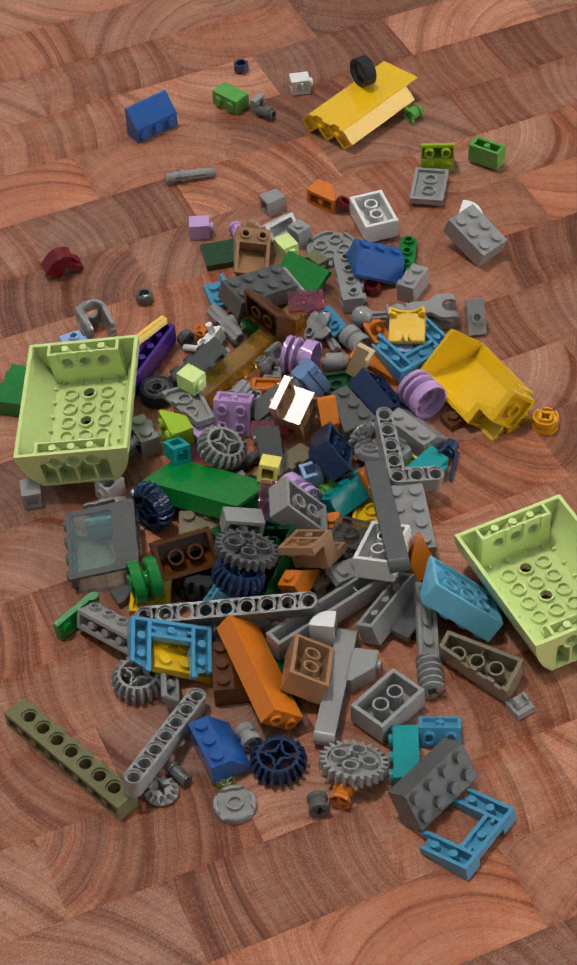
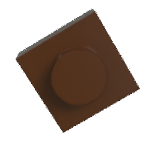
[440,409,466,432]

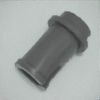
[255,105,276,120]
[165,760,192,787]

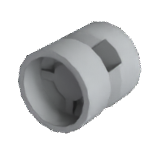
[339,324,372,353]

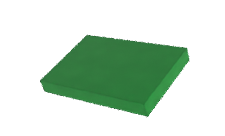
[280,251,332,300]

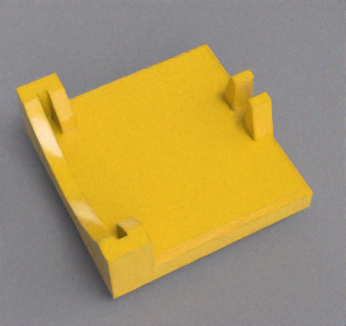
[388,306,426,344]

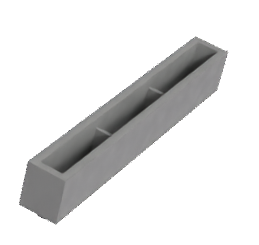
[266,571,405,661]

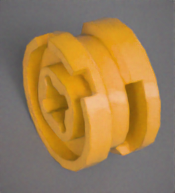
[532,407,559,436]

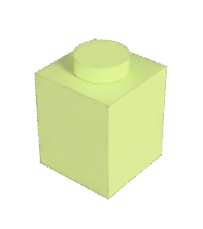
[273,233,299,261]
[176,363,206,396]

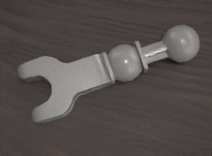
[351,293,461,330]

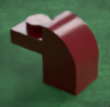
[41,247,84,279]

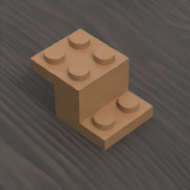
[268,375,317,440]
[277,529,348,569]

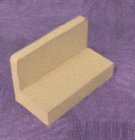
[345,342,376,377]

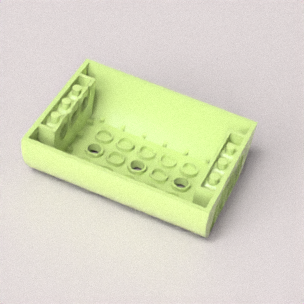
[13,334,140,486]
[454,494,577,671]

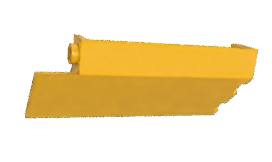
[301,61,418,150]

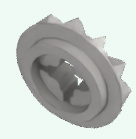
[144,775,179,806]

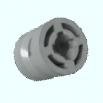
[234,721,262,751]

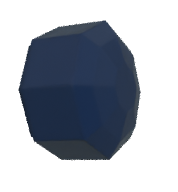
[234,59,249,73]

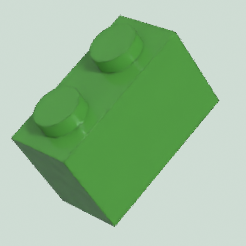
[212,82,249,115]
[468,136,506,170]

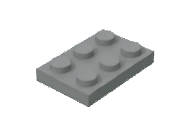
[409,167,449,206]

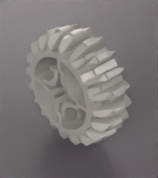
[196,424,248,471]
[111,656,161,705]

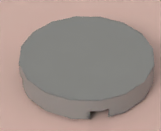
[213,785,256,825]

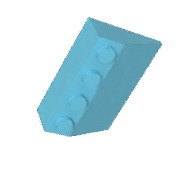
[420,556,503,642]

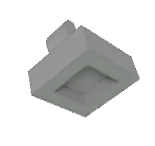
[505,692,535,721]

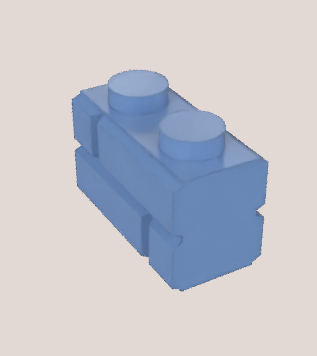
[291,358,332,398]

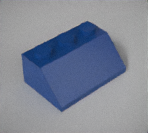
[124,90,178,143]
[346,238,405,286]
[187,716,252,785]

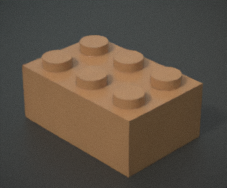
[280,633,334,704]

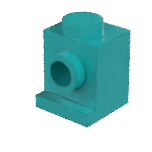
[163,436,192,467]

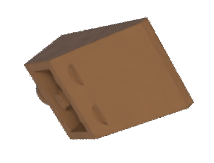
[233,218,271,275]

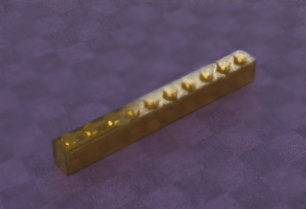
[173,303,307,414]

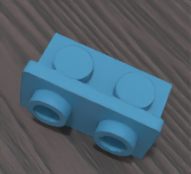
[203,273,228,310]
[320,305,347,338]
[418,716,461,747]

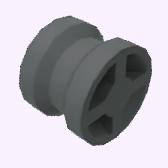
[306,790,330,818]

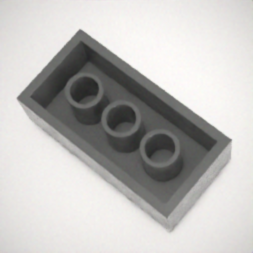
[218,264,298,319]
[388,738,478,831]

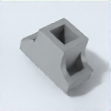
[464,297,487,336]

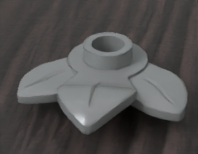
[304,311,331,341]

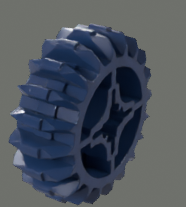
[129,480,175,531]
[211,559,266,597]
[249,733,308,789]

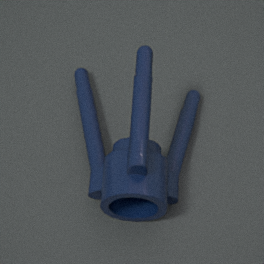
[438,438,460,481]

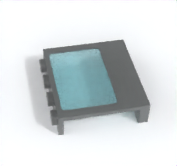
[63,498,143,589]

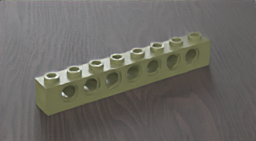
[4,698,139,821]

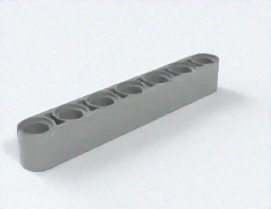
[313,628,359,746]
[123,688,206,798]

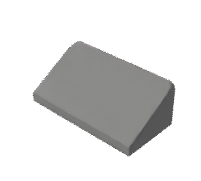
[160,672,180,710]

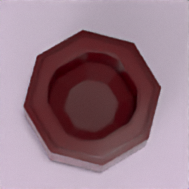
[335,195,350,212]
[364,280,381,296]

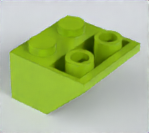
[420,143,454,171]
[157,410,196,456]

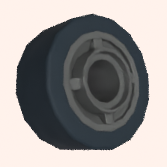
[139,375,174,409]

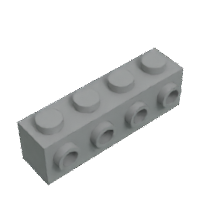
[333,253,367,313]
[356,572,418,646]
[77,602,129,655]

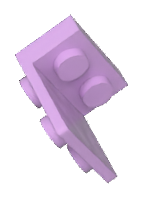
[213,391,254,437]

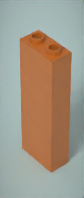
[216,615,303,731]

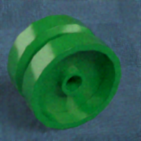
[125,555,165,605]

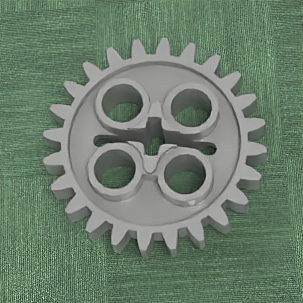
[318,739,389,788]

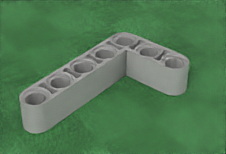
[374,407,444,492]

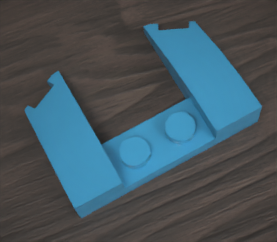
[371,317,446,382]
[127,615,212,680]
[419,787,516,881]

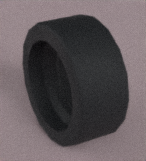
[350,55,377,88]

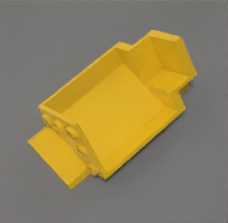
[421,328,536,441]

